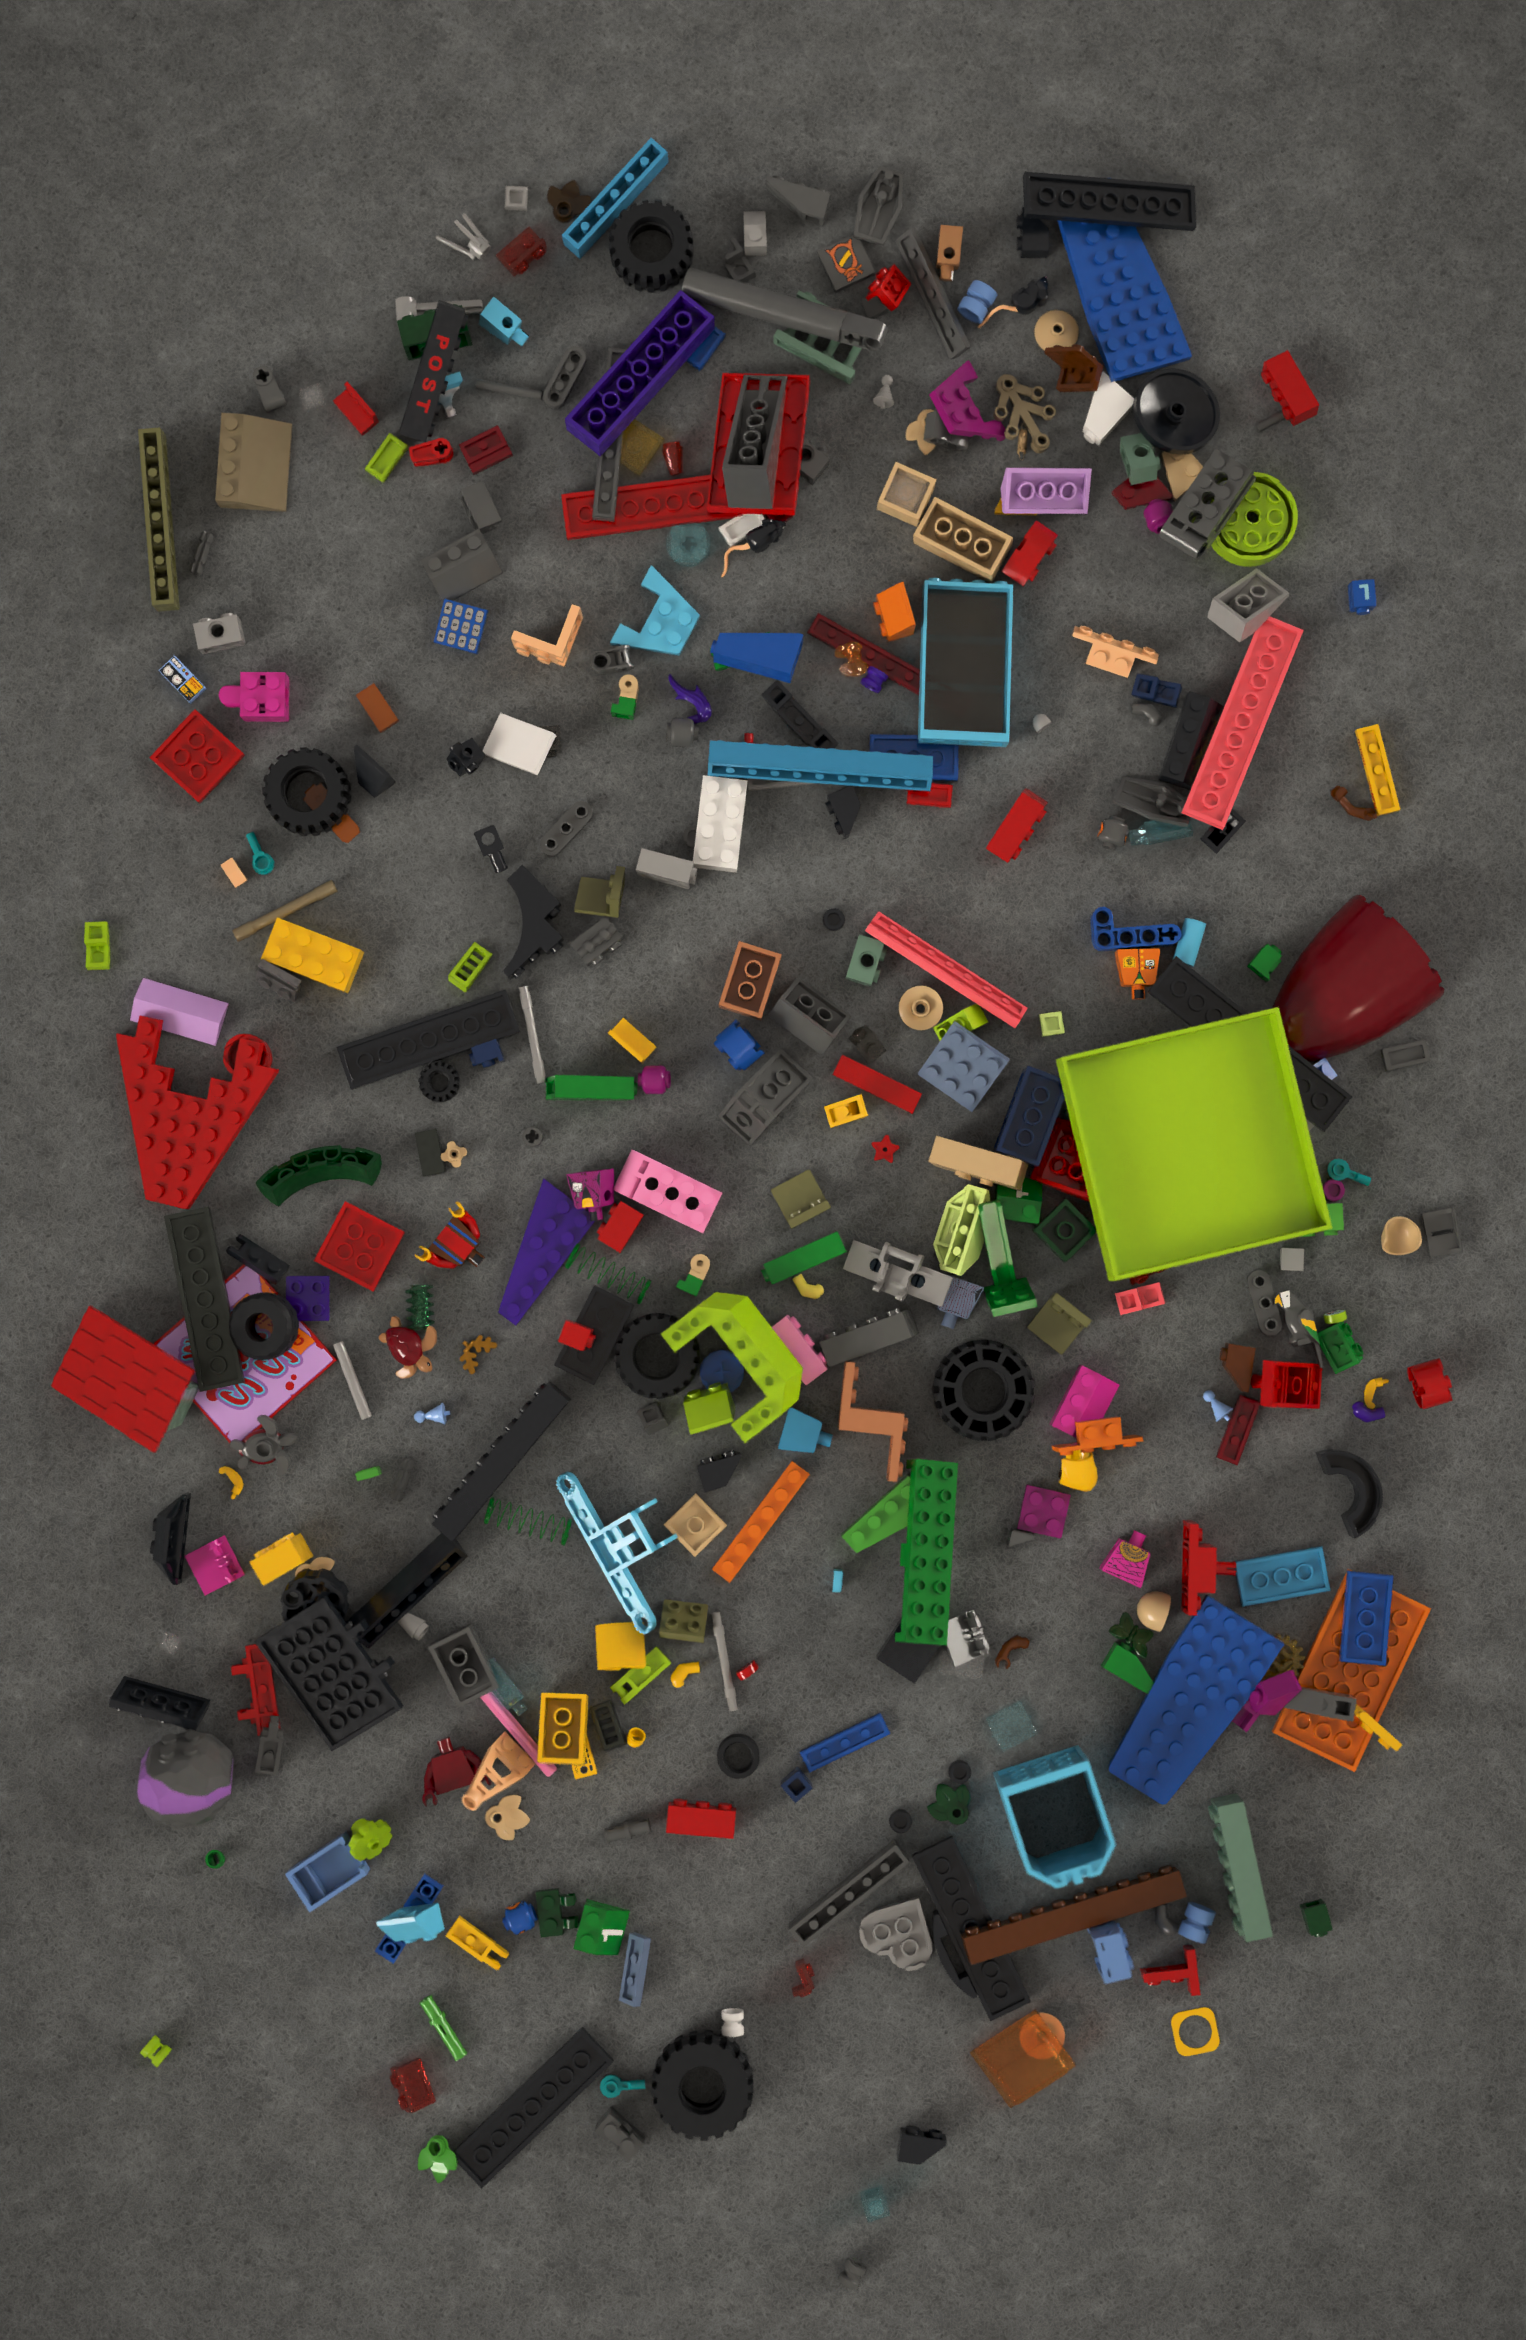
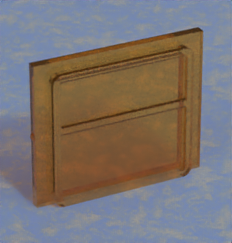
[970,2009,1076,2108]

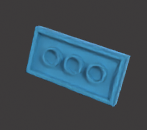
[1234,1546,1331,1607]

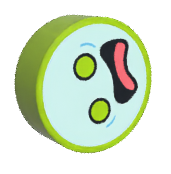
[1323,1310,1347,1324]

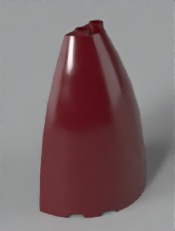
[1272,895,1444,1062]

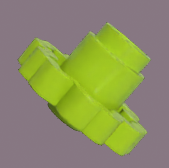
[348,1818,392,1861]

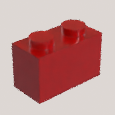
[596,1201,644,1253]
[558,1320,596,1351]

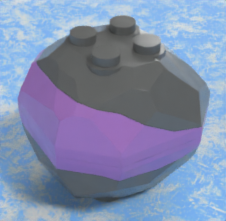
[137,1730,233,1829]

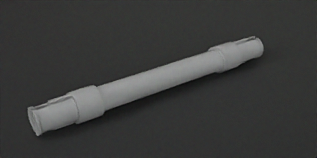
[519,986,546,1084]
[711,1611,738,1711]

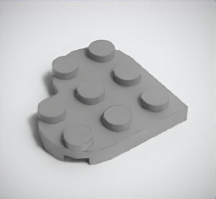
[859,1896,932,1971]

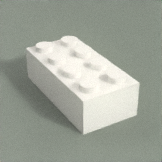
[693,775,747,873]

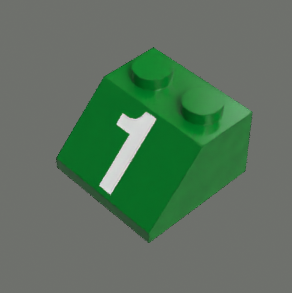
[995,1178,1042,1224]
[573,1899,630,1955]

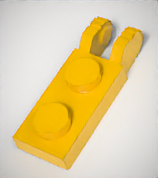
[446,1915,509,1970]

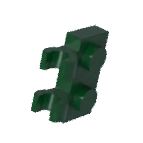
[535,1888,579,1938]

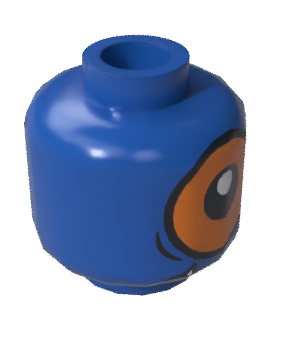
[502,1901,538,1935]

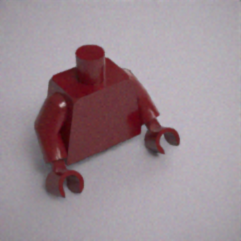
[422,1737,492,1807]

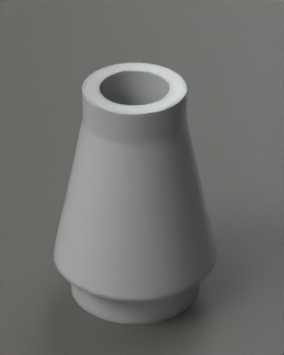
[397,1613,429,1641]

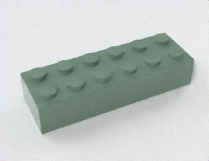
[1208,1793,1273,1942]

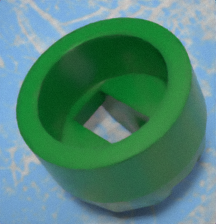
[205,1850,225,1869]

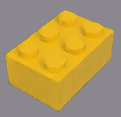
[250,1532,314,1586]
[537,1693,589,1765]

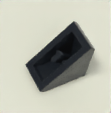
[1200,809,1246,854]

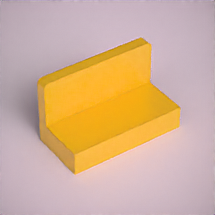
[608,1018,657,1064]

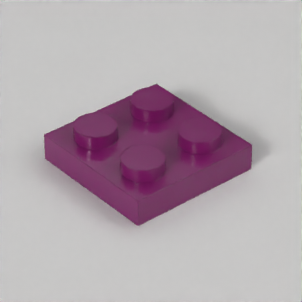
[1017,1484,1071,1539]

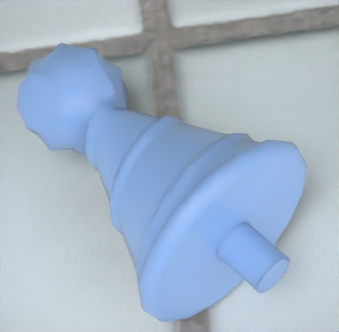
[1203,1390,1233,1422]
[414,1403,450,1425]

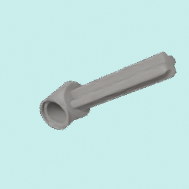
[395,296,483,321]

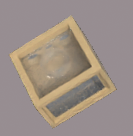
[877,462,936,527]

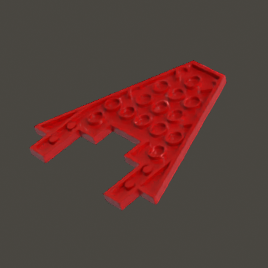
[116,1015,279,1209]

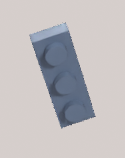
[619,1933,651,2007]

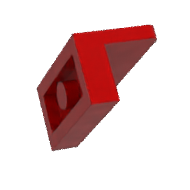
[333,381,379,436]

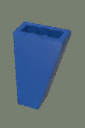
[710,633,803,683]

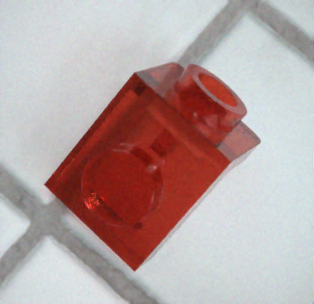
[792,1958,815,1998]

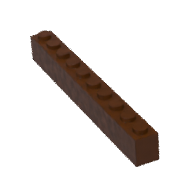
[961,1865,1187,1965]

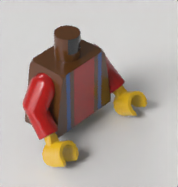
[415,1201,485,1269]

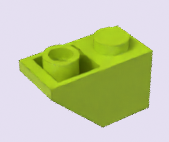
[933,1004,988,1041]

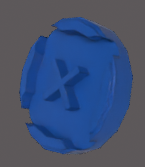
[700,1350,744,1393]

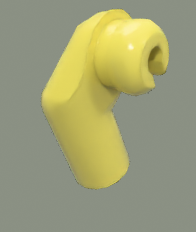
[792,1274,824,1299]

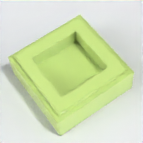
[1039,1011,1065,1037]

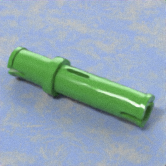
[419,1995,467,2061]

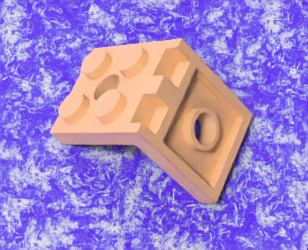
[511,604,583,667]

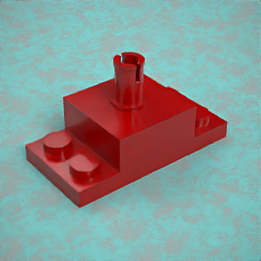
[1251,1360,1322,1409]
[1181,1520,1236,1616]

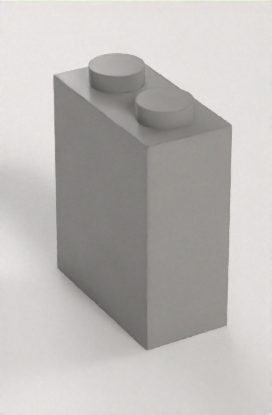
[636,848,698,889]

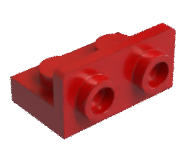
[865,264,912,312]

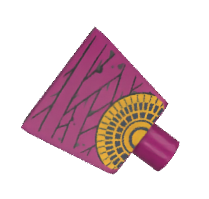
[1099,1530,1150,1588]

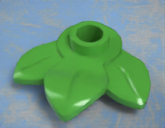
[418,2135,457,2183]

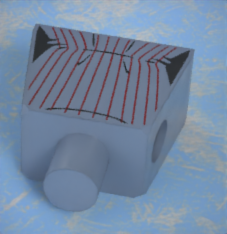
[936,1274,984,1329]

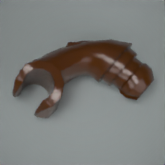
[995,1635,1029,1669]

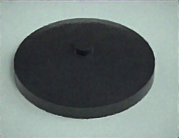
[1133,368,1220,454]

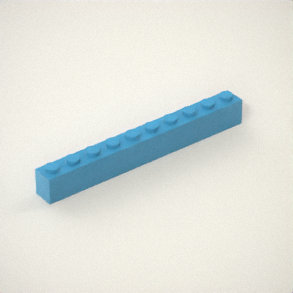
[707,740,933,791]

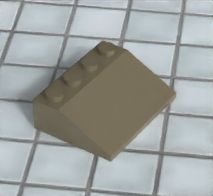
[215,413,292,512]

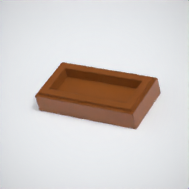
[356,683,399,733]

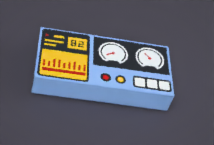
[158,655,207,704]

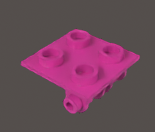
[185,1535,245,1596]

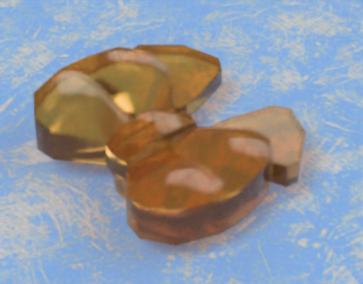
[835,641,868,677]

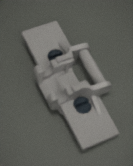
[843,1240,953,1307]

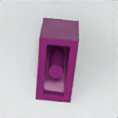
[1248,1670,1302,1716]

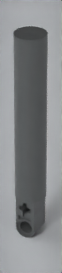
[682,268,888,352]

